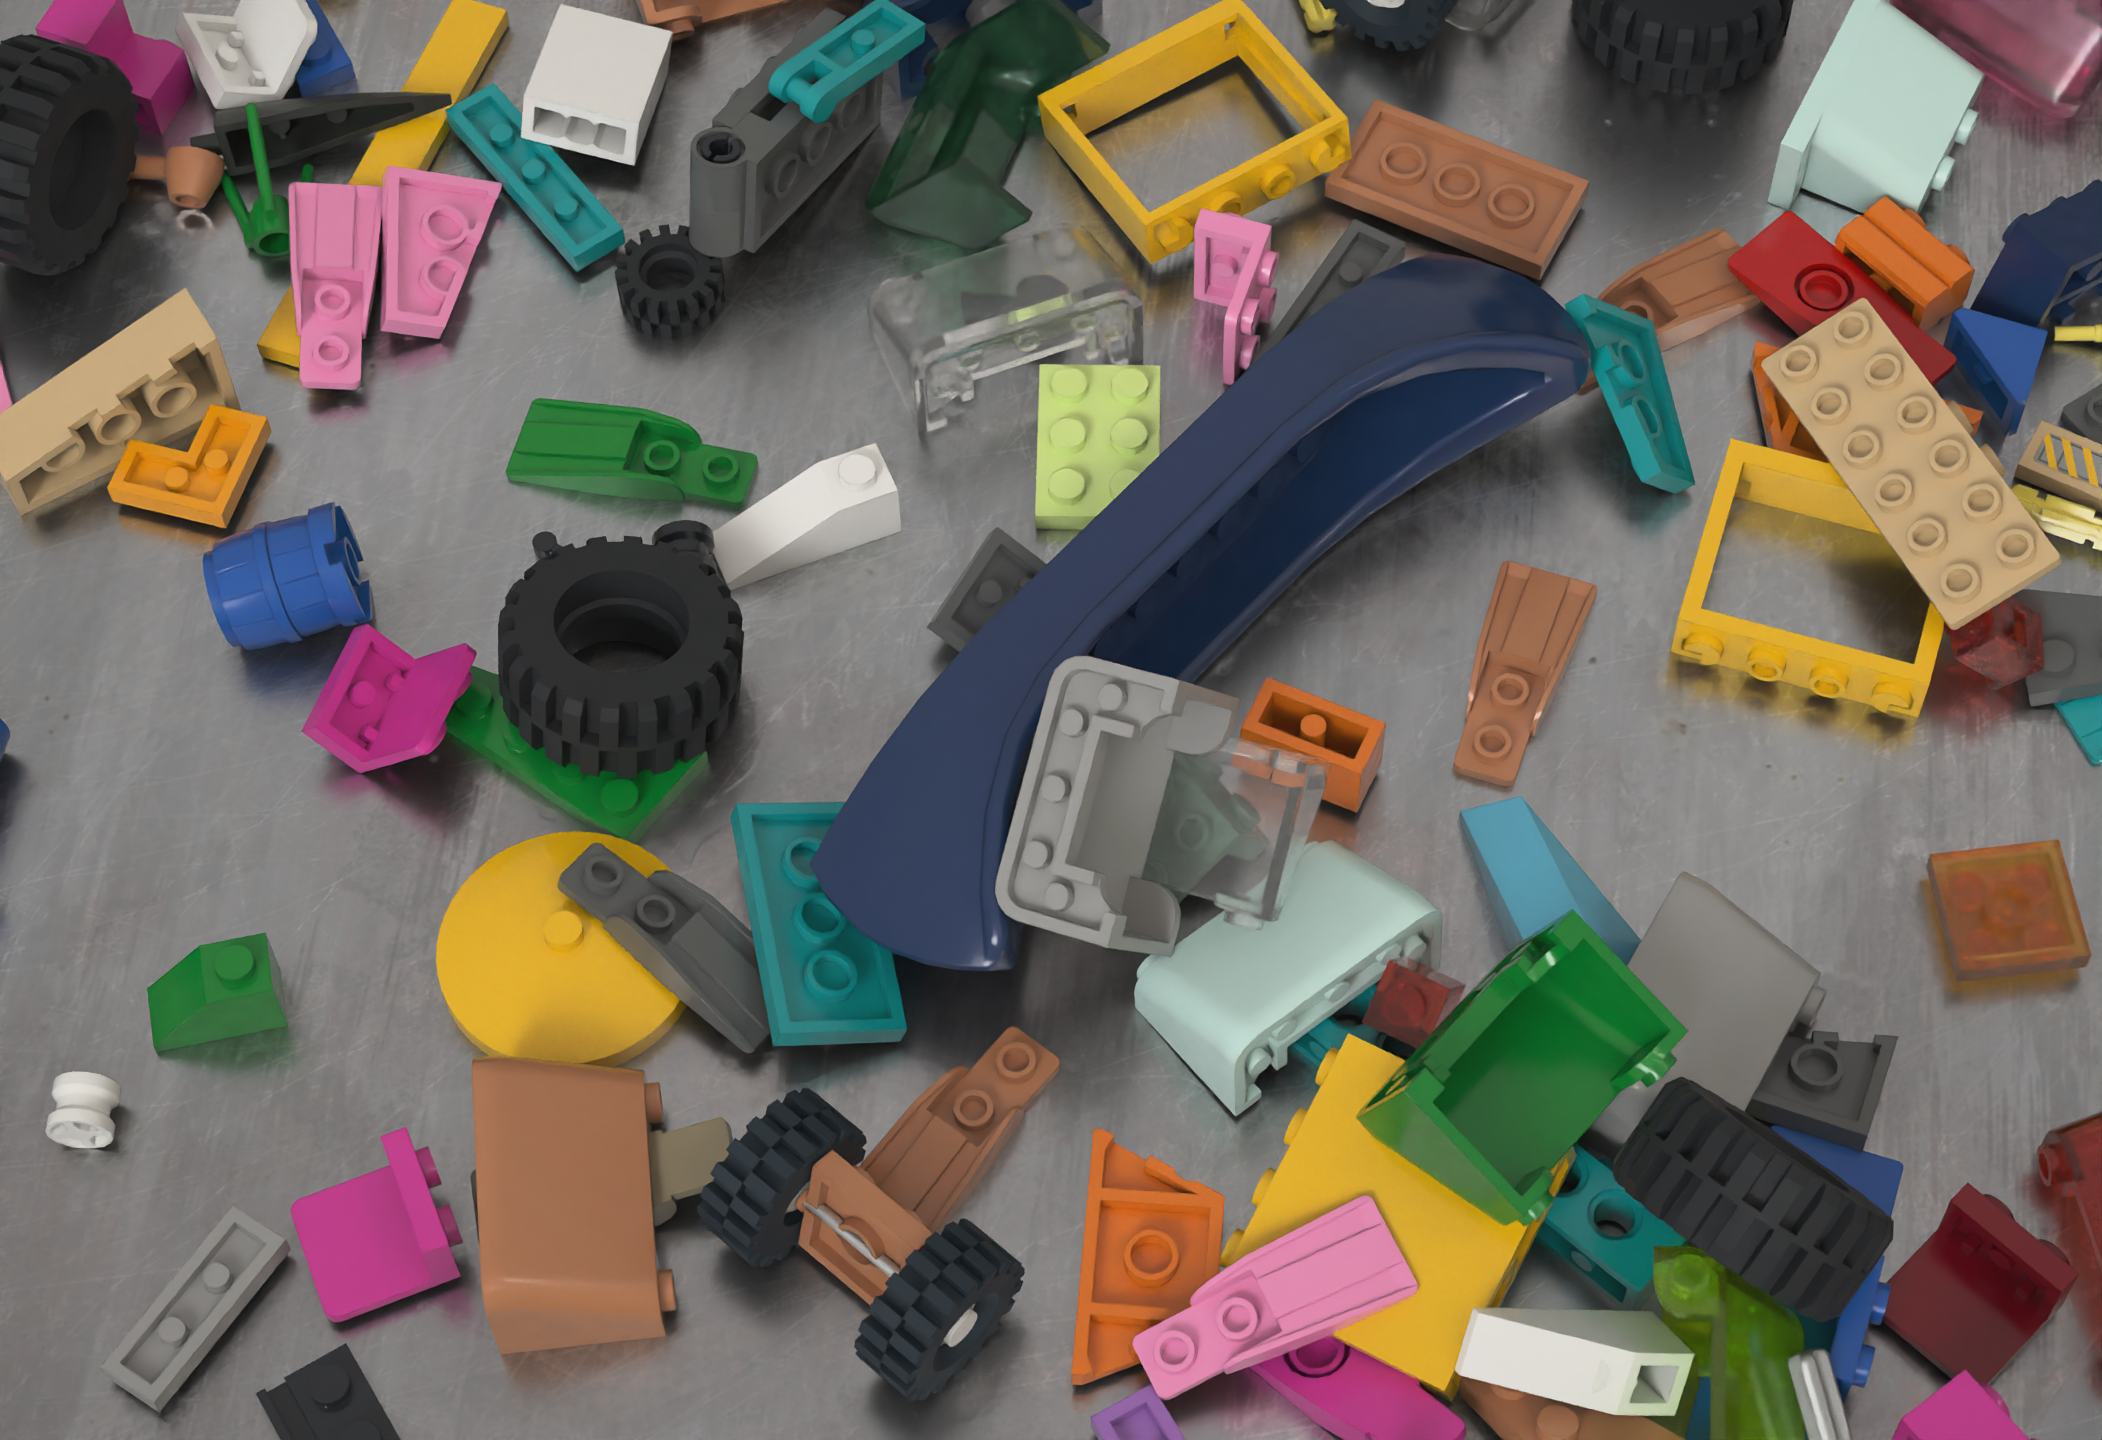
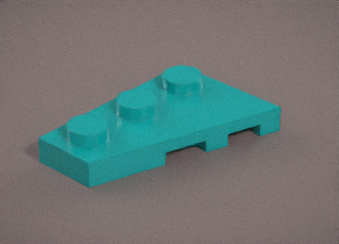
[1564,293,1696,494]

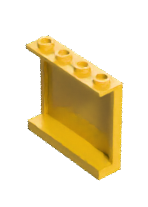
[1220,1033,1577,1402]

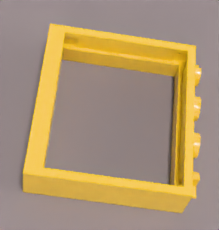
[1037,0,1352,264]
[1670,438,1945,717]

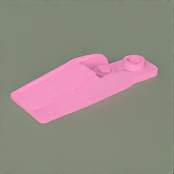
[289,182,382,390]
[1133,1195,1418,1400]

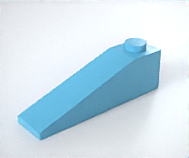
[1459,796,1641,966]

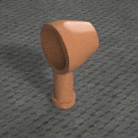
[128,146,225,209]

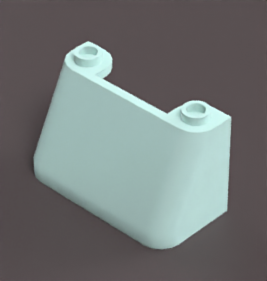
[1134,840,1443,1116]

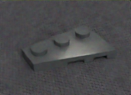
[2010,589,2102,707]
[1745,1031,1899,1152]

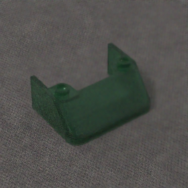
[865,0,1111,250]

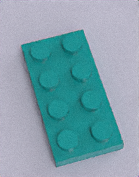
[730,802,907,1046]

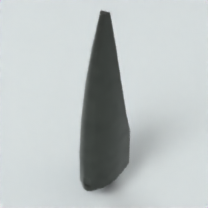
[190,92,452,177]

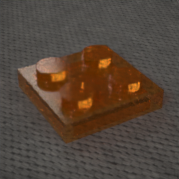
[1926,839,2091,982]

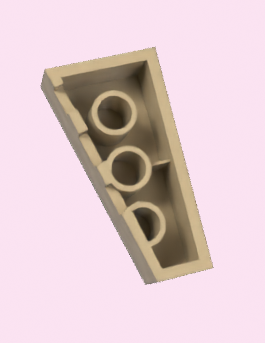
[0,287,241,516]

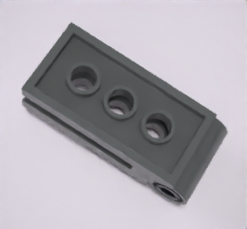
[689,7,883,257]

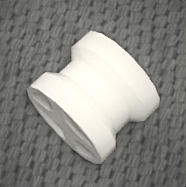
[45,1071,121,1149]

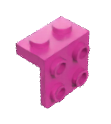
[301,624,477,773]
[290,1127,463,1322]

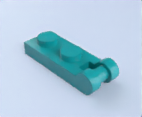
[768,0,926,123]

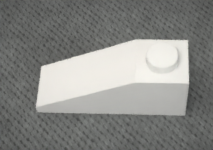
[712,443,902,590]

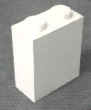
[521,4,673,166]

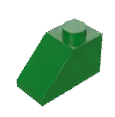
[147,932,288,1052]

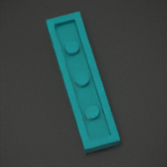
[445,83,626,272]

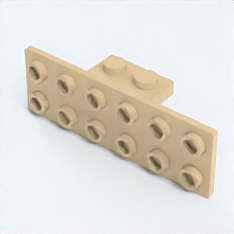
[1761,298,2062,630]

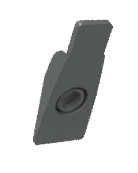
[557,843,771,1053]

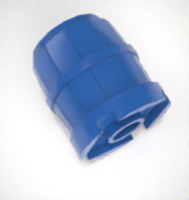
[202,502,374,650]

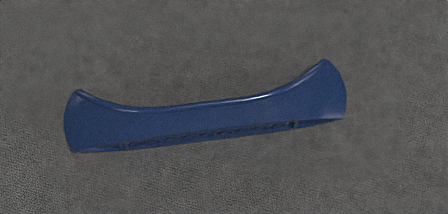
[810,252,1592,971]

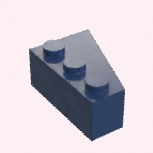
[1970,179,2102,329]

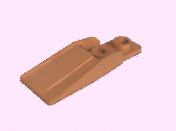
[1581,228,1762,388]
[1453,561,1598,787]
[859,1026,1060,1234]

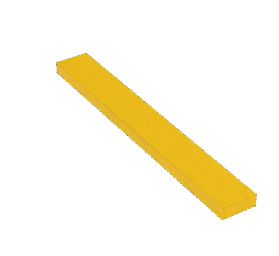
[257,0,509,368]

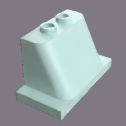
[1767,0,1985,215]

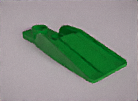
[506,398,758,510]

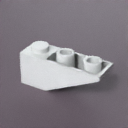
[1455,1307,1695,1416]

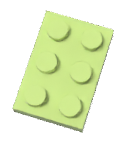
[1035,364,1160,530]

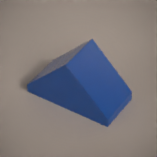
[1943,308,2048,437]

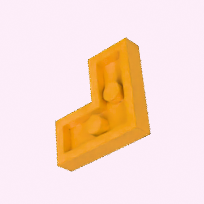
[107,404,272,529]

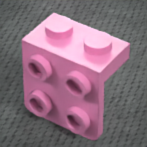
[1193,208,1279,386]

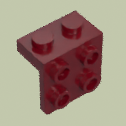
[1882,1183,2079,1385]

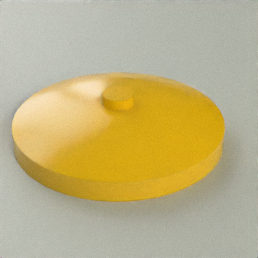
[436,831,687,1067]

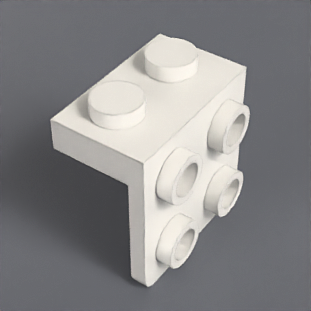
[174,0,317,109]

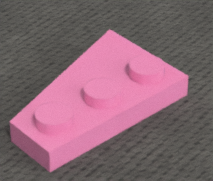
[381,165,503,339]

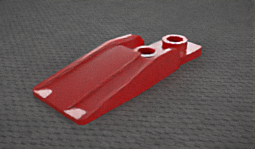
[1727,211,1956,387]

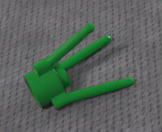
[221,103,314,257]

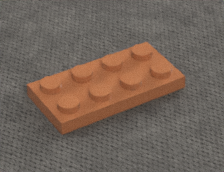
[1324,99,1590,280]

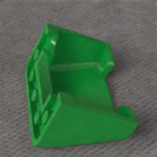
[1356,909,1688,1227]

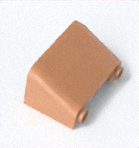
[472,1055,677,1355]

